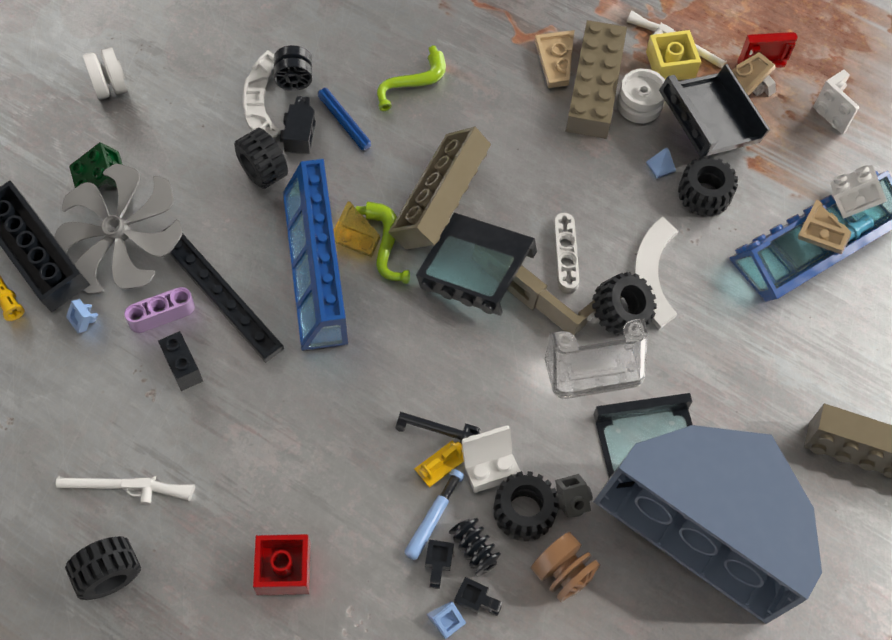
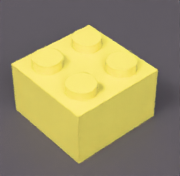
[646,30,701,80]

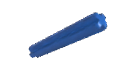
[318,87,371,151]

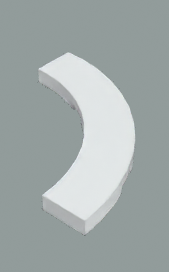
[242,50,281,141]
[634,217,678,330]

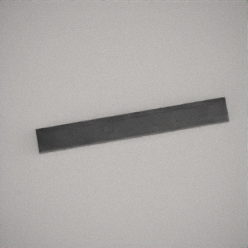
[161,225,284,363]

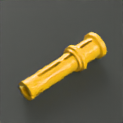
[0,276,25,321]

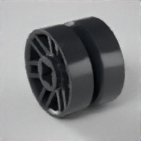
[274,45,312,91]

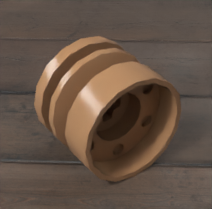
[531,531,601,602]

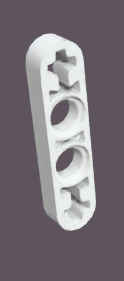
[554,213,579,293]

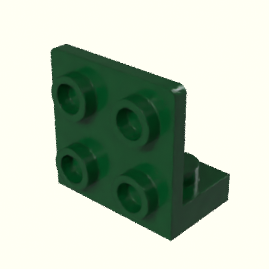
[69,142,123,189]

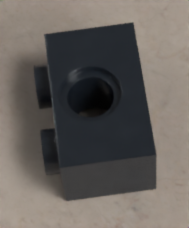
[158,331,203,391]

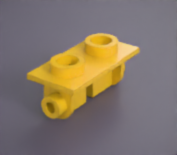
[414,440,464,488]

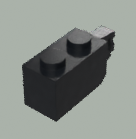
[280,96,316,154]

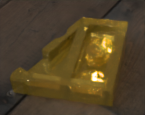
[334,201,381,257]

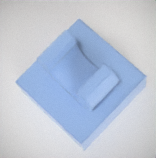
[66,299,98,333]

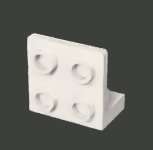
[813,70,859,134]
[830,165,887,219]
[461,425,521,493]

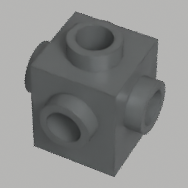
[555,474,593,517]

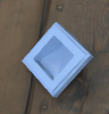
[646,148,676,179]
[427,601,466,639]

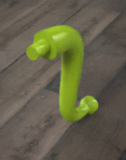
[377,45,446,111]
[355,202,410,284]

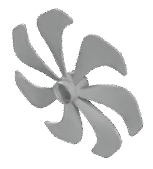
[54,164,182,294]

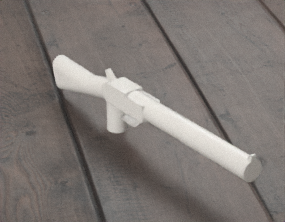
[627,10,727,69]
[56,476,195,505]

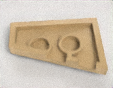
[535,30,575,88]
[732,52,776,96]

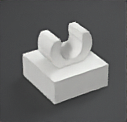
[753,75,776,97]

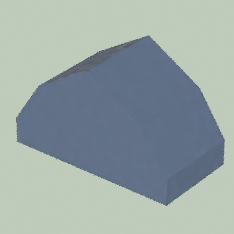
[593,425,822,624]

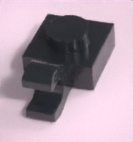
[425,539,454,589]
[454,577,502,616]

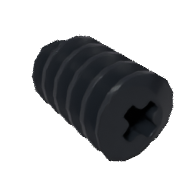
[449,518,501,576]

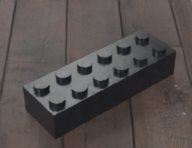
[0,180,90,312]

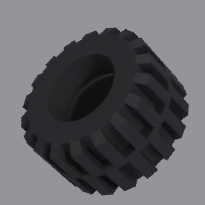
[234,127,288,189]
[678,156,738,216]
[592,272,657,335]
[493,471,559,541]
[65,536,141,600]

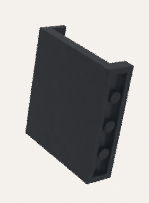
[659,64,770,157]

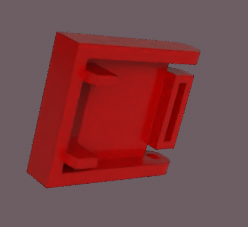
[737,32,798,68]

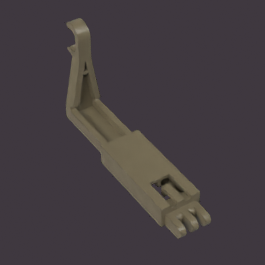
[472,245,623,338]

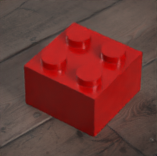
[253,534,311,595]

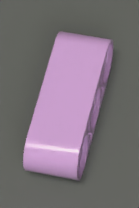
[124,287,195,333]

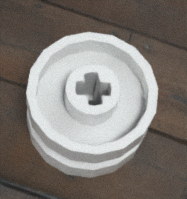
[83,47,128,101]
[617,68,665,124]

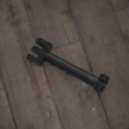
[395,411,481,445]

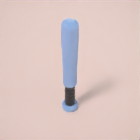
[405,469,464,560]

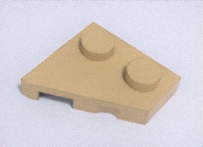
[798,200,851,254]

